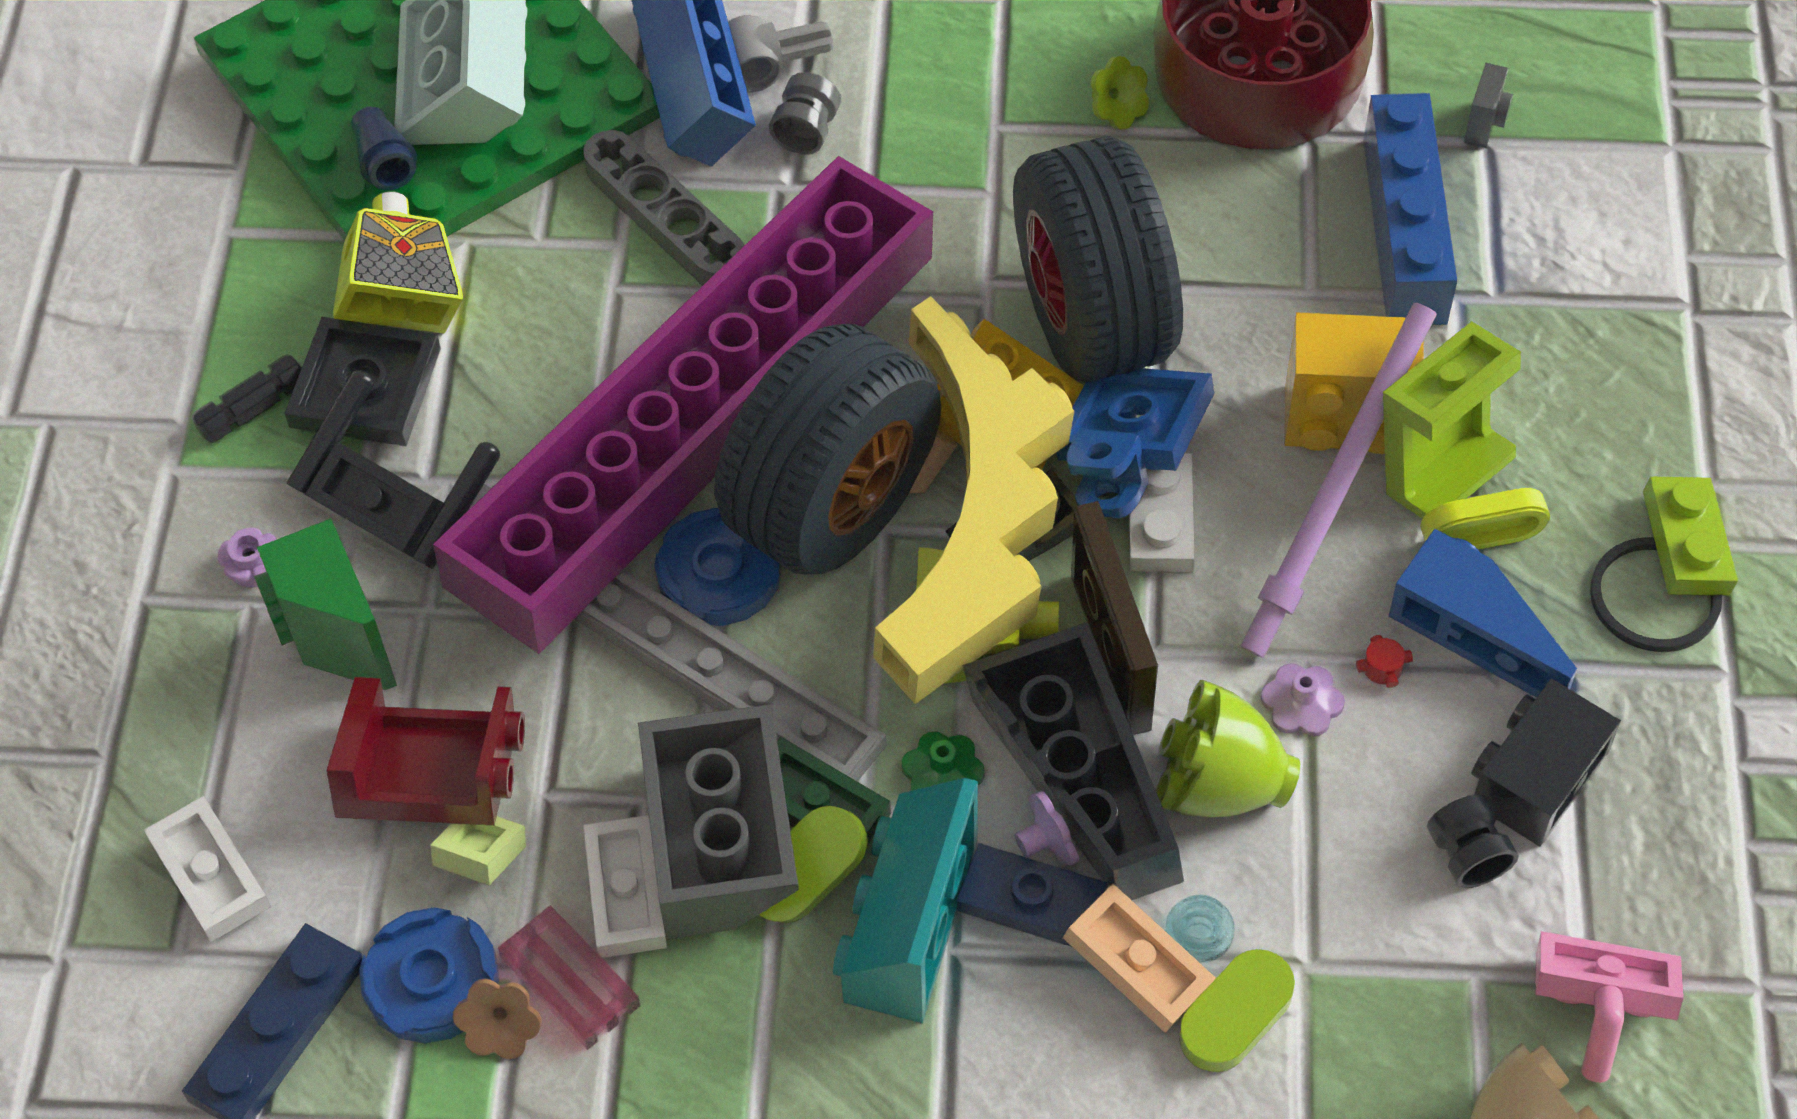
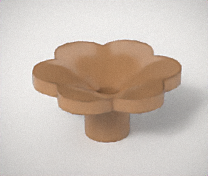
[453,979,542,1059]

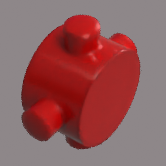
[1356,635,1413,688]

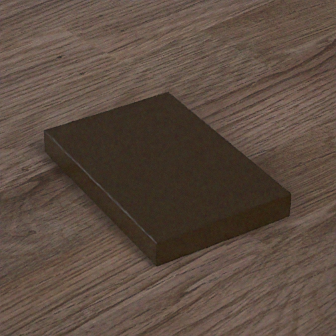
[1071,501,1158,735]

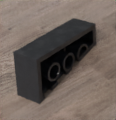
[962,622,1184,900]

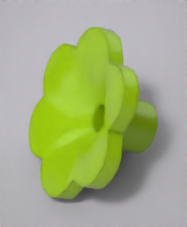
[1091,56,1149,130]

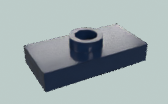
[957,843,1108,947]

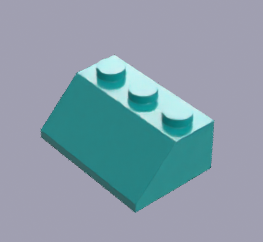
[833,778,978,1024]

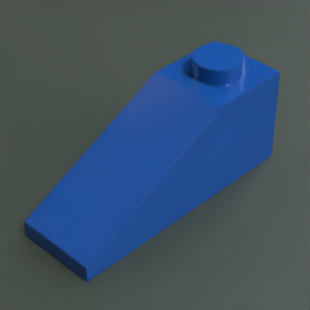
[1388,529,1577,698]

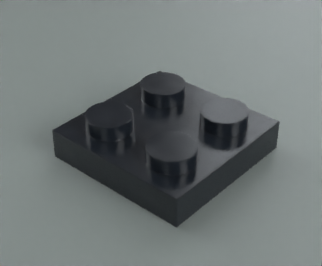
[284,317,441,447]

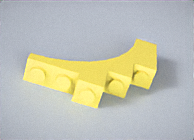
[873,296,1074,704]

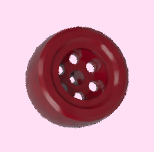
[1154,0,1374,149]

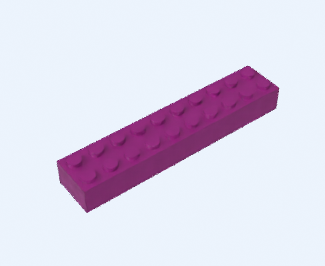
[433,156,934,654]

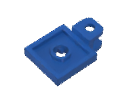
[1056,368,1215,518]

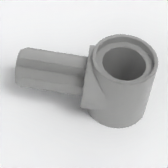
[728,15,833,92]

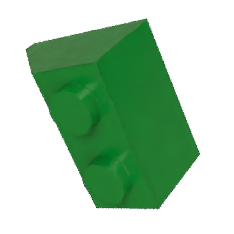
[254,519,397,690]

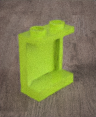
[1383,321,1521,519]

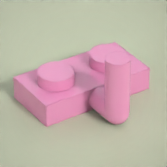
[1535,931,1683,1083]

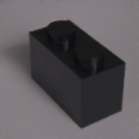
[1471,678,1621,847]

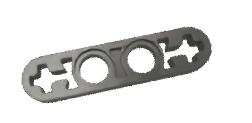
[583,130,745,286]

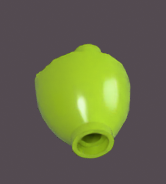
[1156,680,1301,818]

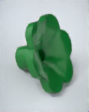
[902,731,985,791]

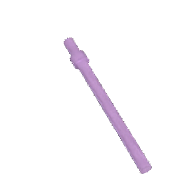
[1240,303,1437,658]

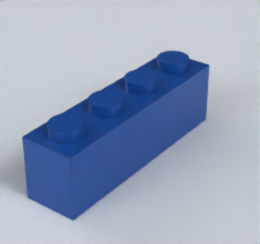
[631,0,756,167]
[1363,93,1457,325]

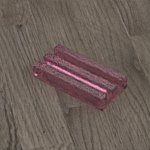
[498,905,641,1050]

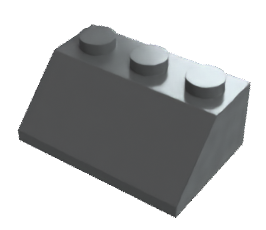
[638,704,799,939]

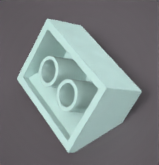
[395,0,527,145]

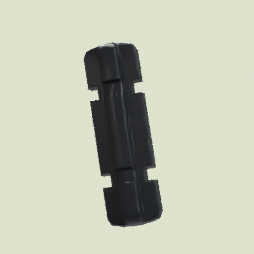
[192,355,302,443]

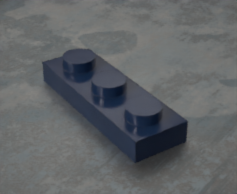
[182,923,363,1119]

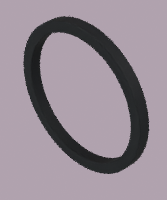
[1590,537,1722,652]

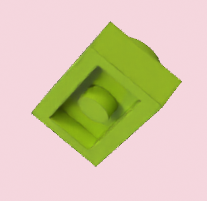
[1643,476,1738,596]

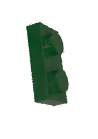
[777,737,891,845]

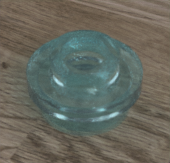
[1165,895,1235,963]

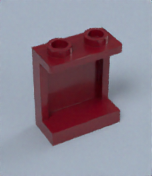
[326,677,525,826]

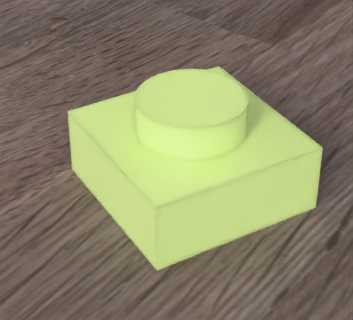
[430,816,526,886]

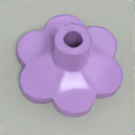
[1261,663,1345,736]
[1014,791,1079,867]

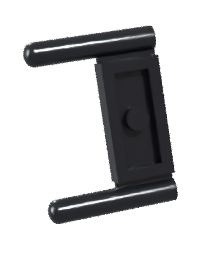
[286,370,500,570]

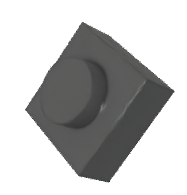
[1464,62,1514,148]

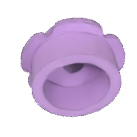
[218,528,277,588]

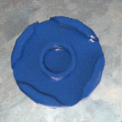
[654,508,782,626]
[359,907,500,1044]

